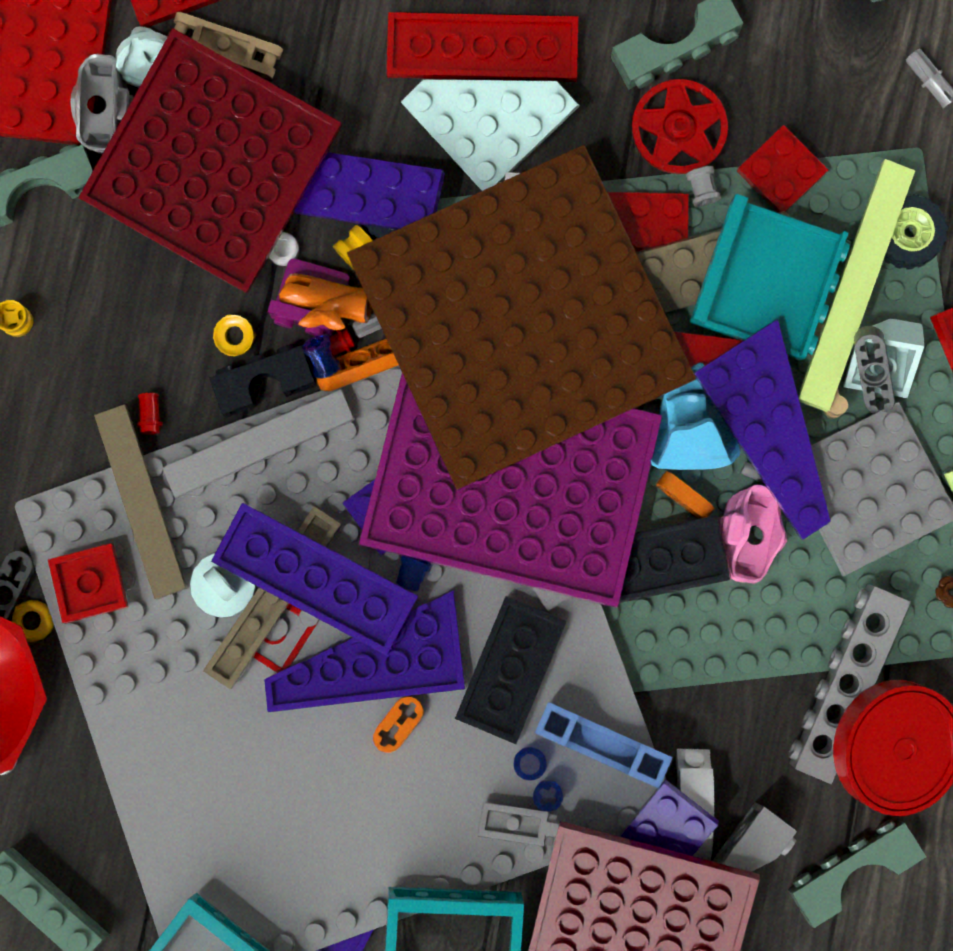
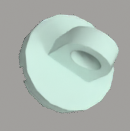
[115,26,168,88]
[190,553,256,618]

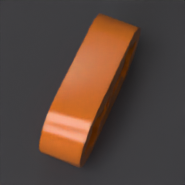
[656,471,715,519]
[373,696,424,753]

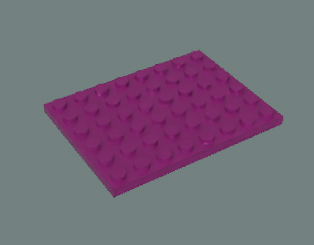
[359,373,662,608]

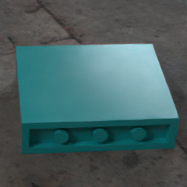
[690,194,850,361]

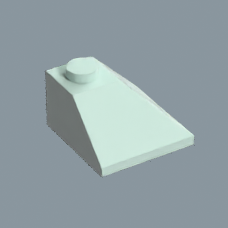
[843,318,924,398]

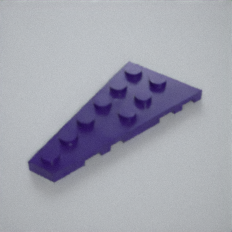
[694,319,831,540]
[264,590,465,712]

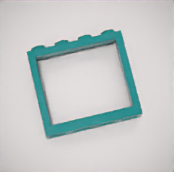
[385,887,524,951]
[149,893,270,951]

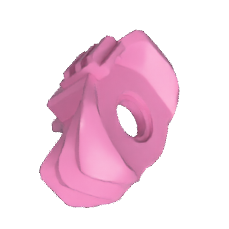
[718,485,787,584]

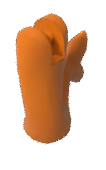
[279,273,372,330]

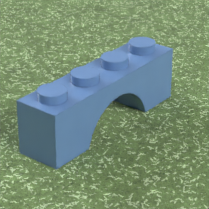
[535,702,673,789]

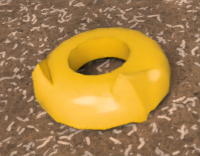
[213,314,256,356]
[12,600,54,642]

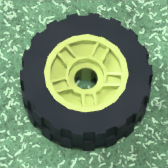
[884,194,948,270]

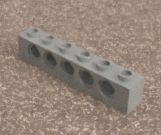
[788,584,911,784]

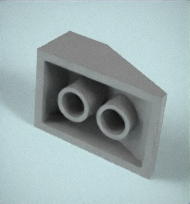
[712,802,797,872]

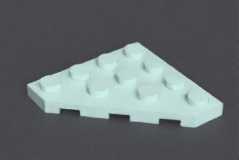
[401,80,580,191]

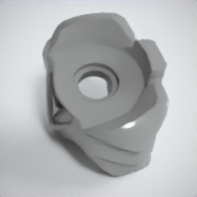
[71,54,134,153]

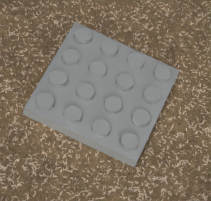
[811,402,953,576]

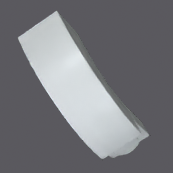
[676,749,714,861]

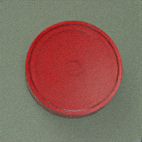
[833,680,953,816]

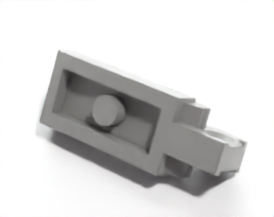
[477,802,559,847]

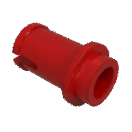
[312,329,355,363]
[137,393,163,435]

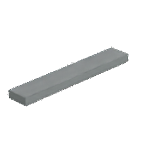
[162,389,355,498]

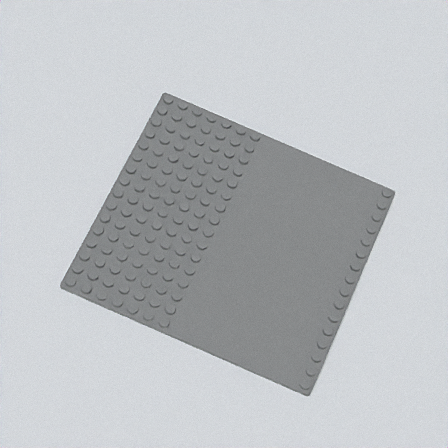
[15,365,666,951]

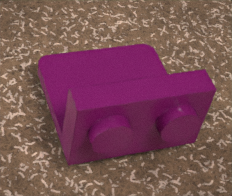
[268,259,350,337]

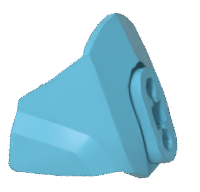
[650,363,740,470]

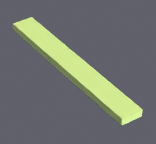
[798,159,915,412]

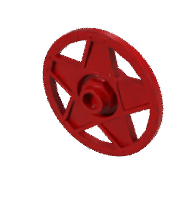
[632,79,728,174]

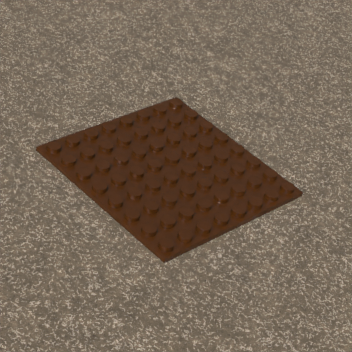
[347,145,696,490]

